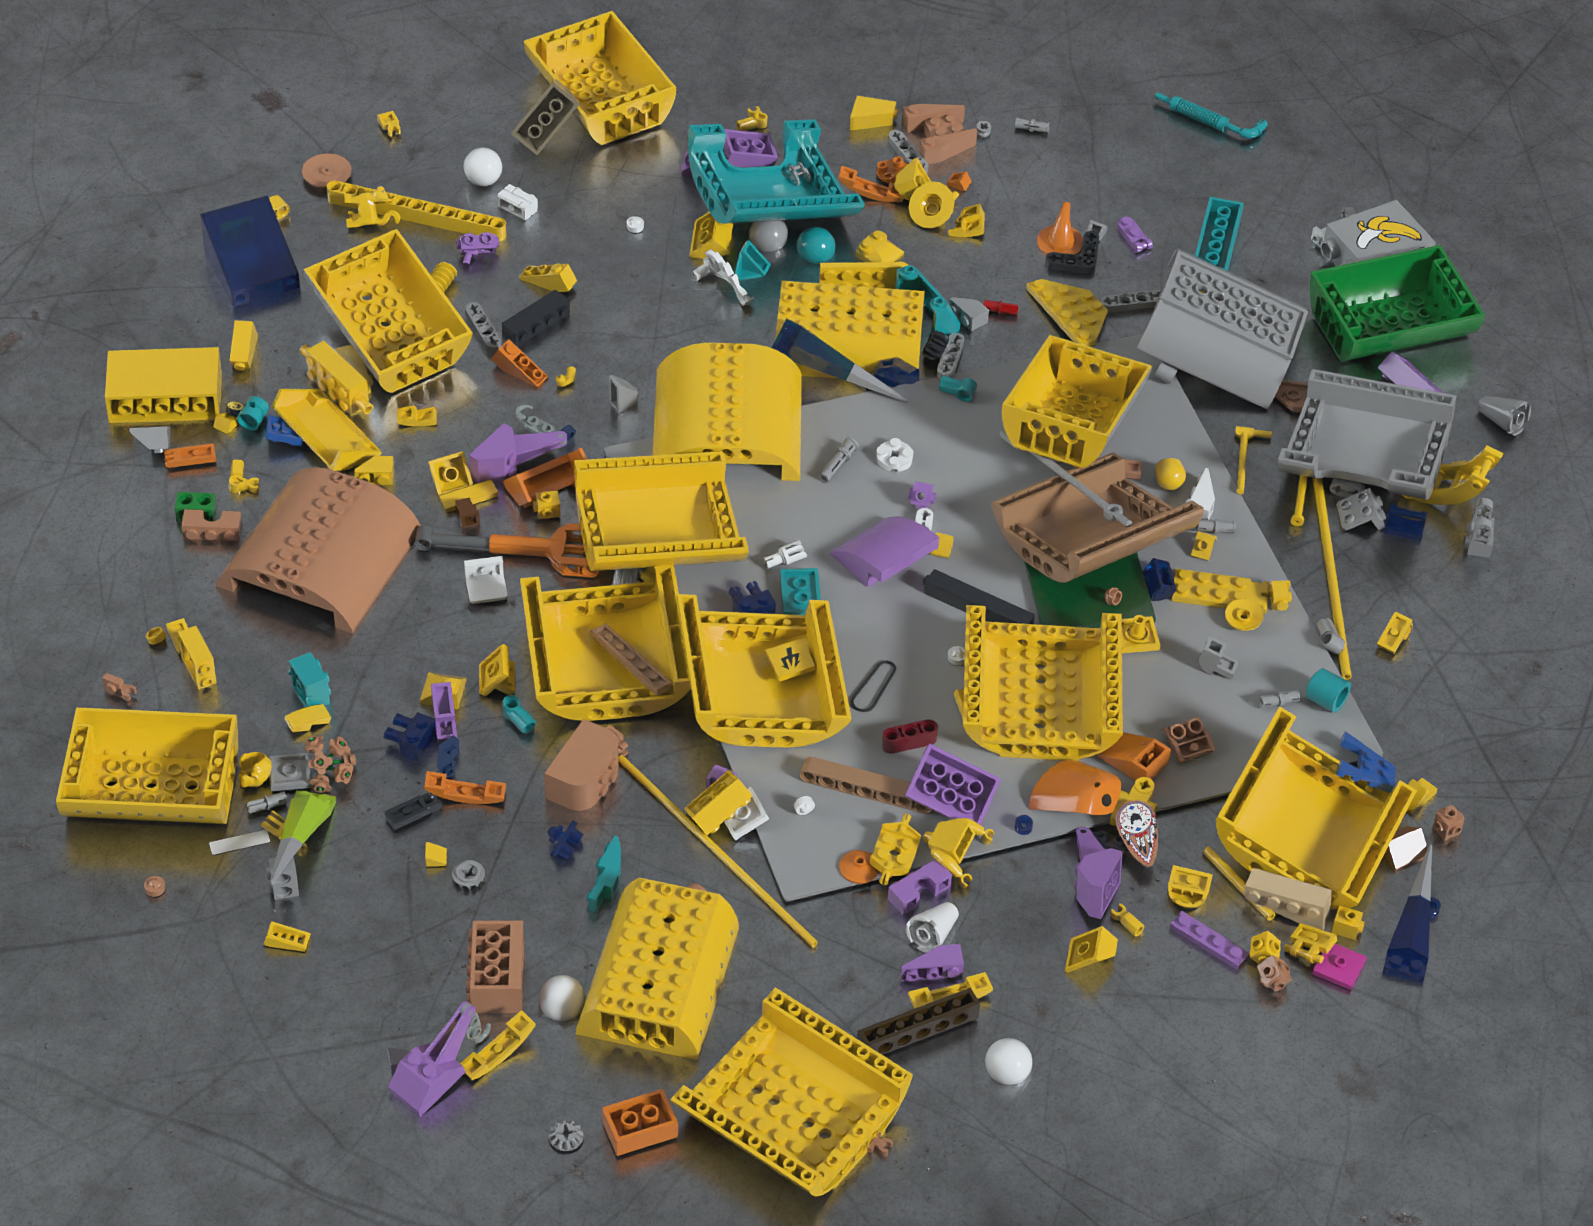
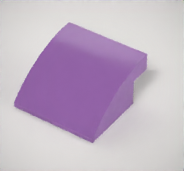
[830,516,939,587]

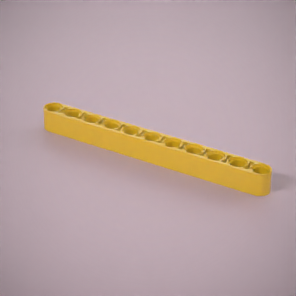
[327,181,507,241]

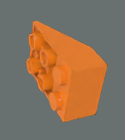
[1097,732,1171,781]

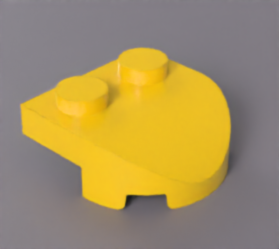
[1168,865,1213,908]

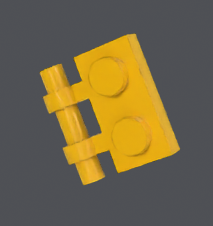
[1284,923,1337,964]

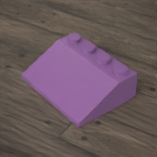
[905,743,1001,825]

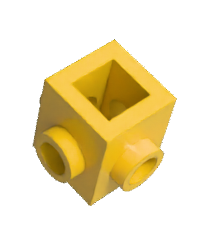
[532,491,561,519]
[1250,931,1281,964]

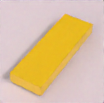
[439,480,499,513]

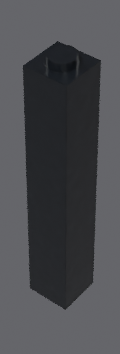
[923,569,1035,624]

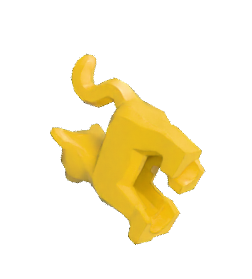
[344,186,400,228]

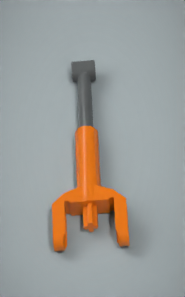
[414,523,599,577]

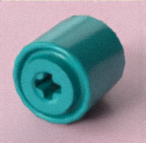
[1306,668,1351,713]

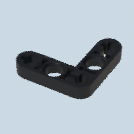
[1045,231,1099,273]

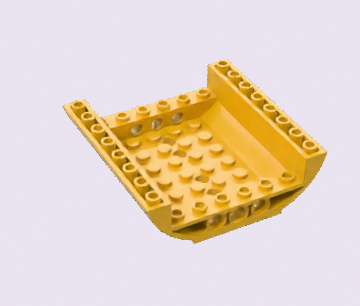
[963,605,1123,761]
[670,987,913,1197]

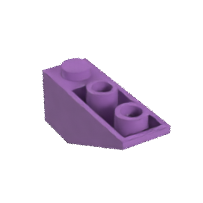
[900,944,964,981]

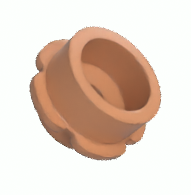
[1105,587,1122,605]

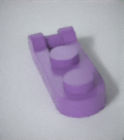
[1117,217,1153,253]

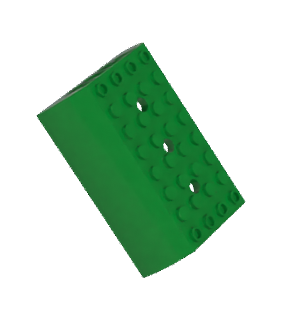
[1310,245,1485,362]

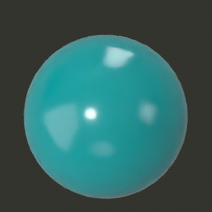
[796,227,835,264]

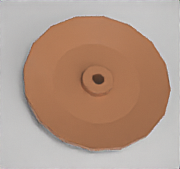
[301,153,352,188]

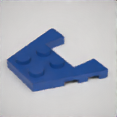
[1336,731,1396,793]

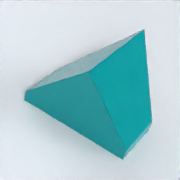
[735,240,771,280]

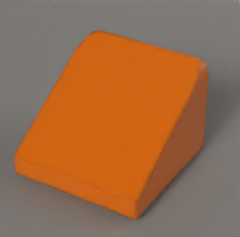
[946,171,971,191]

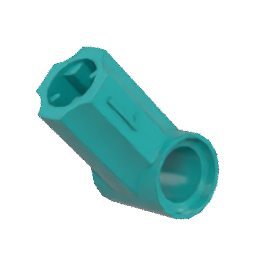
[939,376,977,402]
[502,695,536,734]

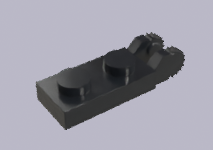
[384,792,443,830]

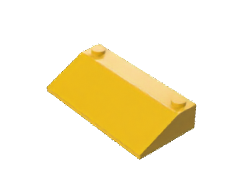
[271,389,382,471]

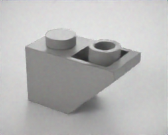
[950,297,989,331]

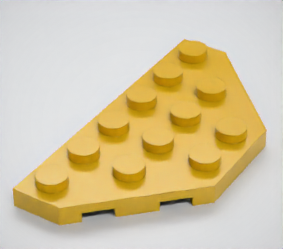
[1026,279,1108,347]

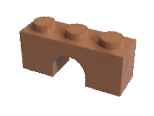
[181,509,243,541]

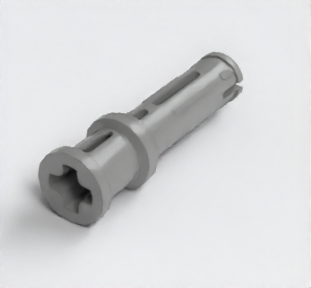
[818,437,859,483]

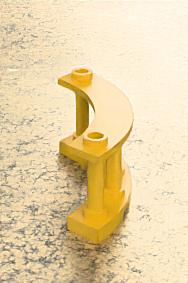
[1403,445,1504,505]

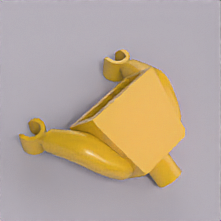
[923,818,994,888]

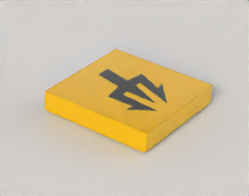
[765,638,816,682]

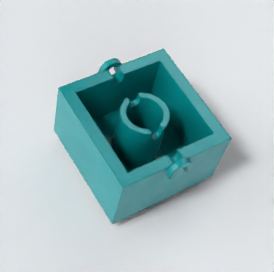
[288,652,331,707]

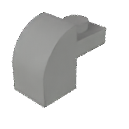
[1199,636,1239,679]

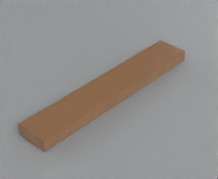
[590,623,673,696]

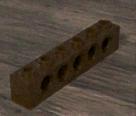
[857,987,980,1055]

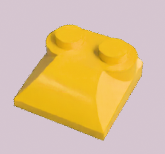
[855,230,904,262]

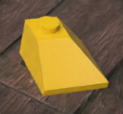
[894,158,931,201]
[428,451,473,497]
[420,672,467,709]
[1065,926,1118,973]

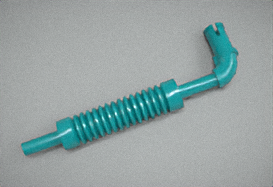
[1155,92,1268,139]

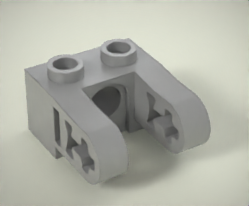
[1465,498,1494,558]

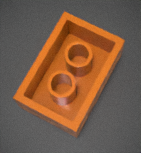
[602,1089,678,1156]

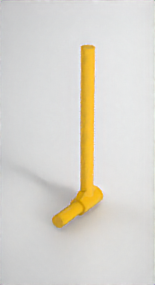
[1235,426,1272,495]

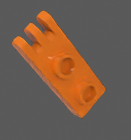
[164,443,216,468]

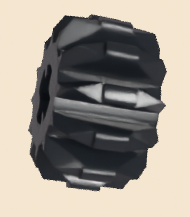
[922,330,949,362]

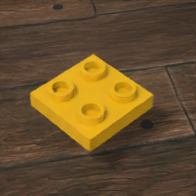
[1122,615,1160,654]

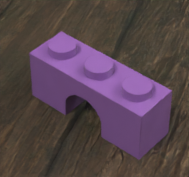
[888,859,952,915]

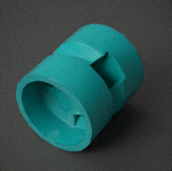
[237,396,269,431]

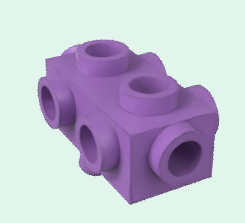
[456,232,499,265]

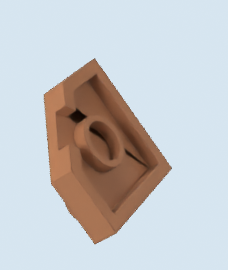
[1275,380,1308,413]

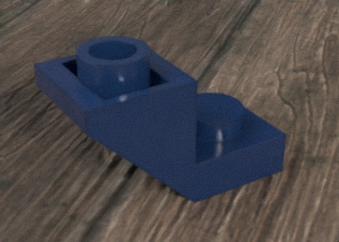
[437,735,460,778]

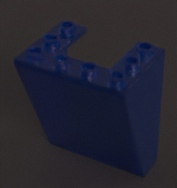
[200,195,300,307]

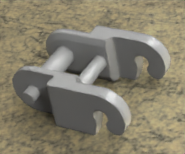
[789,162,811,186]

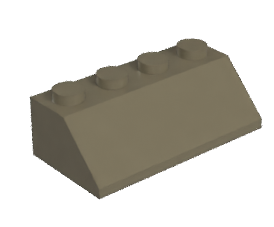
[511,79,580,155]

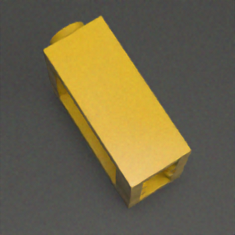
[178,626,217,690]

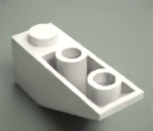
[1186,468,1215,520]

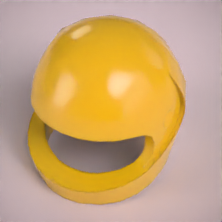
[1154,458,1186,490]

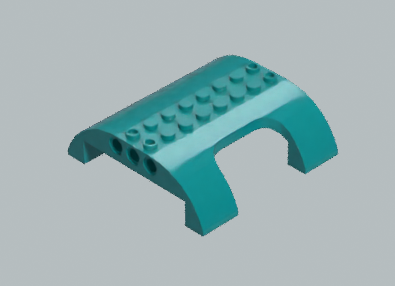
[688,119,865,224]

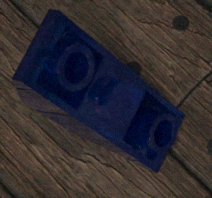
[866,357,920,391]

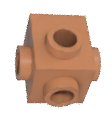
[1433,805,1465,841]
[1257,955,1292,992]

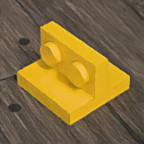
[479,643,515,697]

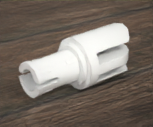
[763,540,807,569]

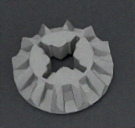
[452,860,485,889]
[549,1119,583,1151]

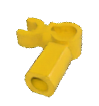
[736,106,768,131]
[229,459,259,493]

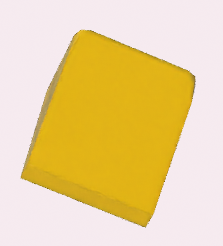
[213,412,239,434]
[930,532,954,559]
[425,842,447,867]

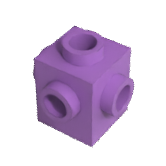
[908,481,936,509]

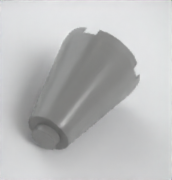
[1478,395,1531,436]

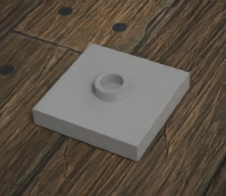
[269,753,312,791]

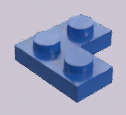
[266,415,303,446]

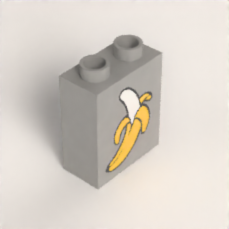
[1320,200,1436,266]

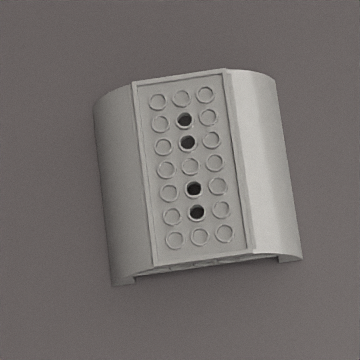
[1137,248,1308,410]

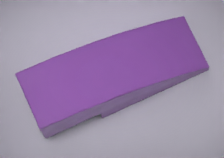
[431,682,457,746]

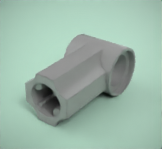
[1316,618,1345,654]

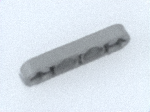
[888,130,929,174]
[1100,290,1161,313]
[465,302,502,354]
[937,333,964,380]

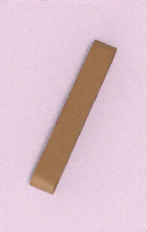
[799,757,931,814]

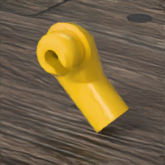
[555,366,576,387]

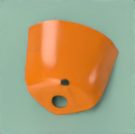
[1029,759,1121,815]

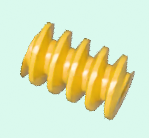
[430,262,457,293]

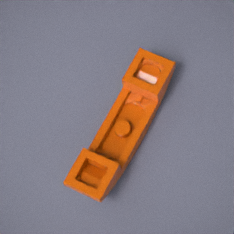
[838,165,904,202]
[424,771,506,804]

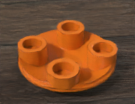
[876,156,908,184]

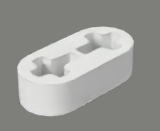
[915,508,933,531]

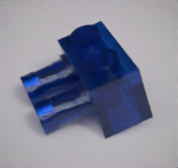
[728,581,776,614]
[383,712,436,761]

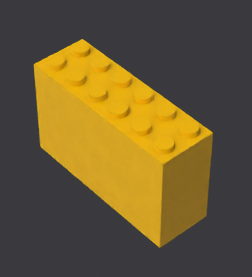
[105,347,222,423]

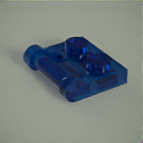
[1385,504,1428,541]

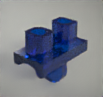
[547,820,584,859]

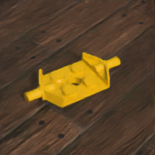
[869,813,921,885]

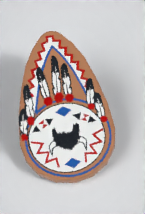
[1115,800,1158,867]

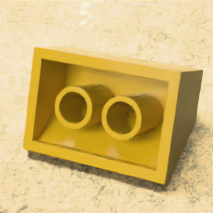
[689,212,733,259]
[684,770,753,835]

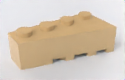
[1245,868,1332,930]

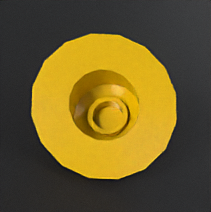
[909,181,959,229]

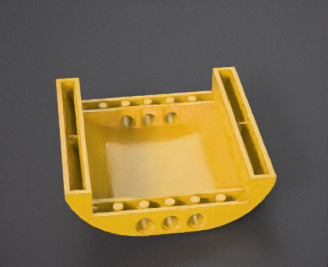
[652,343,802,481]
[574,451,749,571]
[520,564,691,721]
[676,594,852,748]
[1216,706,1417,910]

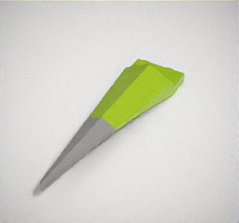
[270,790,336,885]

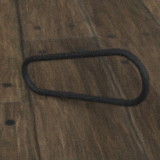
[851,660,896,712]

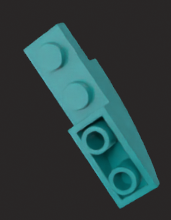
[586,835,621,912]

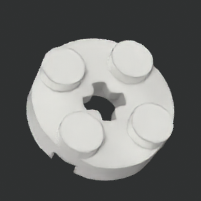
[876,438,914,472]

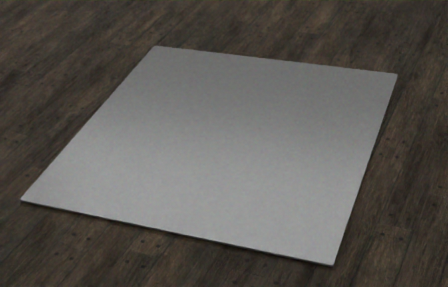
[604,334,1383,901]

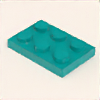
[780,568,821,615]

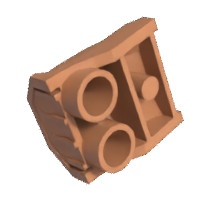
[1162,716,1216,763]

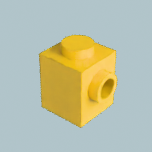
[1332,906,1365,940]

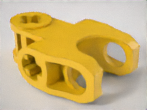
[1109,777,1158,826]

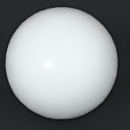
[464,147,502,186]
[538,975,586,1021]
[985,1038,1032,1085]

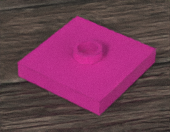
[1312,944,1367,990]

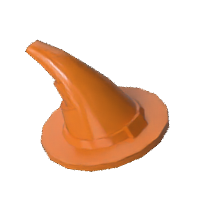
[1037,202,1083,255]

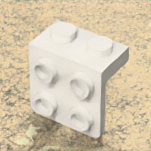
[464,556,508,604]

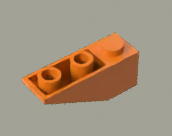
[491,339,548,388]

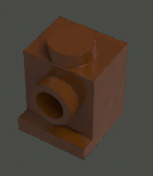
[455,497,480,529]

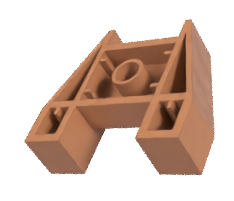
[902,104,977,165]

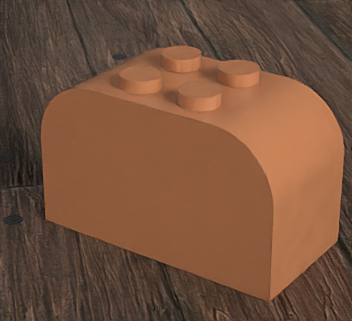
[544,719,619,811]

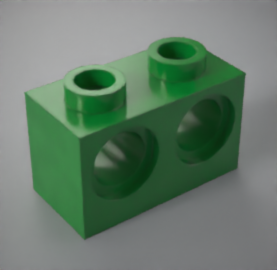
[174,492,217,522]

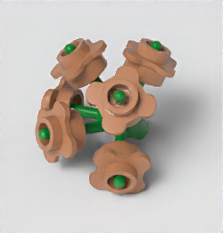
[304,735,357,793]

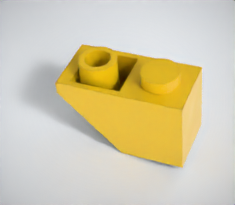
[355,456,394,485]

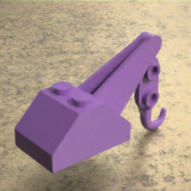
[680,129,778,177]

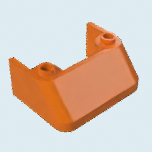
[503,448,587,508]

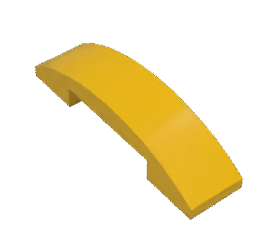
[908,972,993,1009]
[460,1010,536,1080]

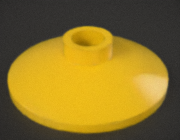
[1225,599,1264,631]

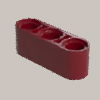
[882,719,938,754]

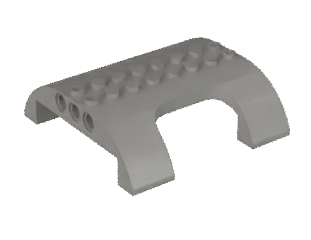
[1278,369,1457,500]

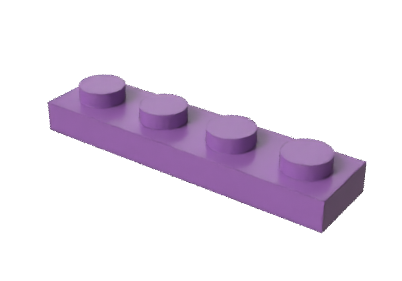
[1170,911,1250,971]

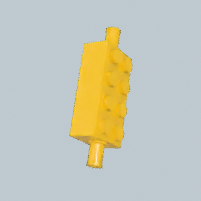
[299,341,373,416]

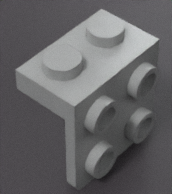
[1337,488,1386,530]

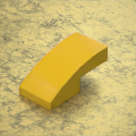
[397,405,437,426]
[166,618,188,654]
[284,704,331,732]

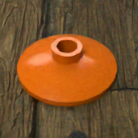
[839,850,879,884]

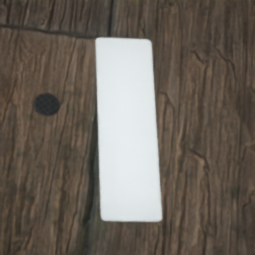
[209,830,270,855]

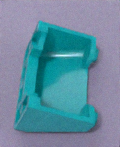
[896,265,960,337]

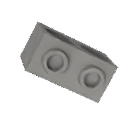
[266,856,299,900]

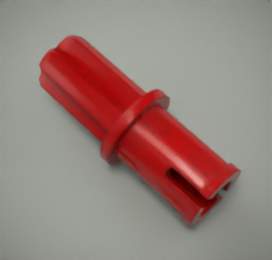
[983,299,1019,315]

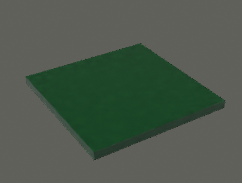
[1024,552,1156,628]

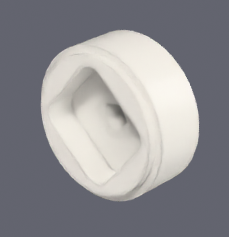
[626,217,644,233]
[947,646,965,665]
[794,796,815,815]

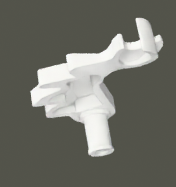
[692,249,754,306]

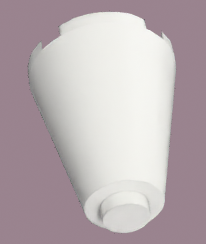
[906,902,959,953]

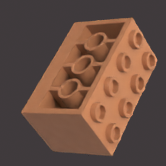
[466,921,524,1014]

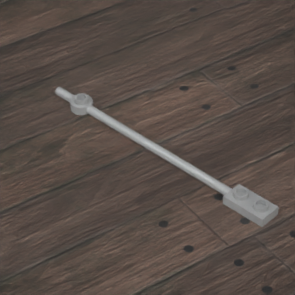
[1000,429,1132,528]

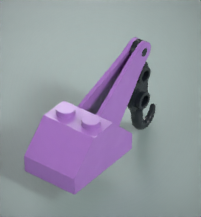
[1074,827,1129,919]

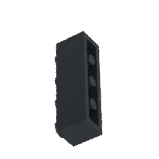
[502,290,570,346]

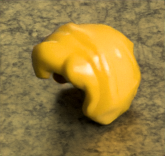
[238,752,272,788]

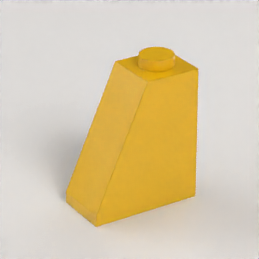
[850,96,899,130]
[229,320,258,370]

